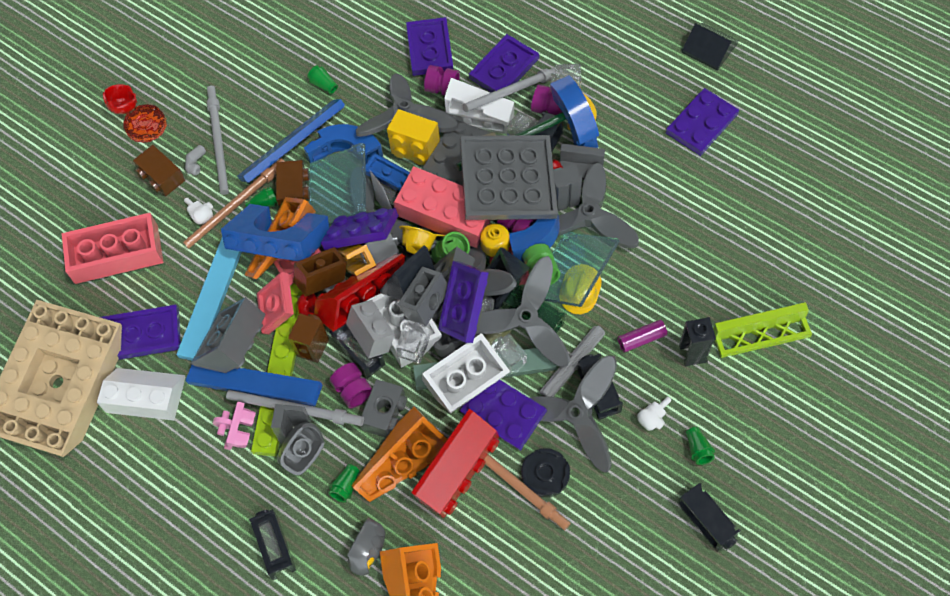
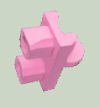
[213,402,256,450]

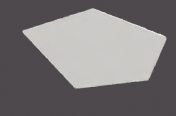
[370,171,392,209]

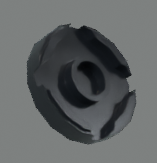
[521,448,570,497]

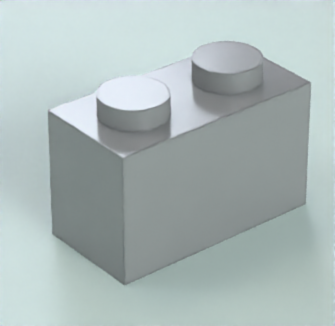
[346,300,395,359]

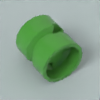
[432,232,470,263]
[522,243,561,285]

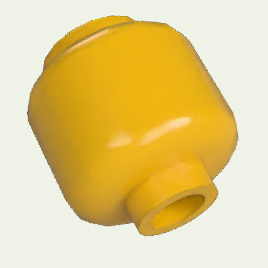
[480,224,510,257]

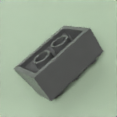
[191,297,266,373]

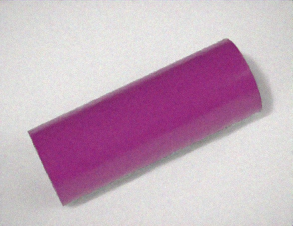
[617,319,668,353]

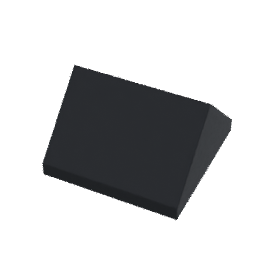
[682,23,739,71]
[379,245,435,300]
[485,247,530,310]

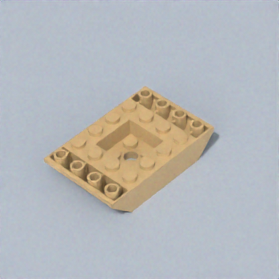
[0,300,122,457]

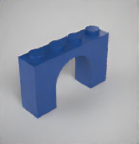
[221,204,329,261]

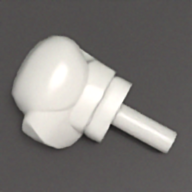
[184,198,213,225]
[637,397,671,431]

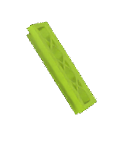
[713,302,812,358]

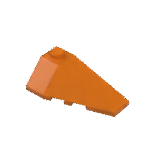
[244,197,316,280]
[352,406,448,502]
[380,543,441,596]

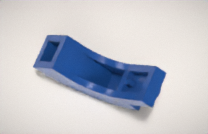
[550,75,599,148]
[304,124,383,166]
[509,215,560,263]

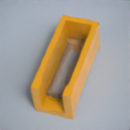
[337,244,376,276]

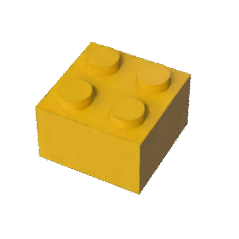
[387,109,440,165]

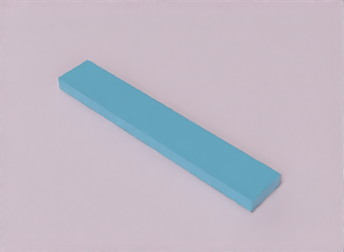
[176,238,242,361]

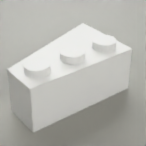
[444,78,514,135]

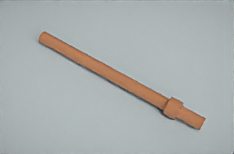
[183,158,285,249]
[484,454,571,531]

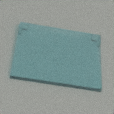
[309,143,366,226]
[544,232,620,307]

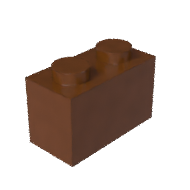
[133,145,186,196]
[276,160,310,208]
[293,247,347,297]
[288,314,329,363]

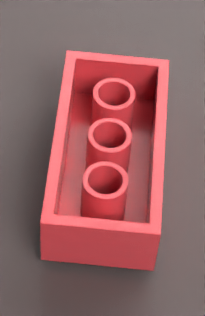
[394,166,491,248]
[61,213,164,284]

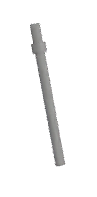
[462,66,562,112]
[206,86,229,195]
[226,390,364,426]

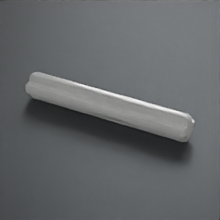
[540,326,605,397]

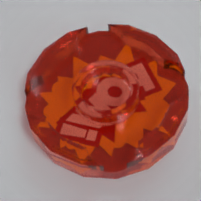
[123,104,167,143]

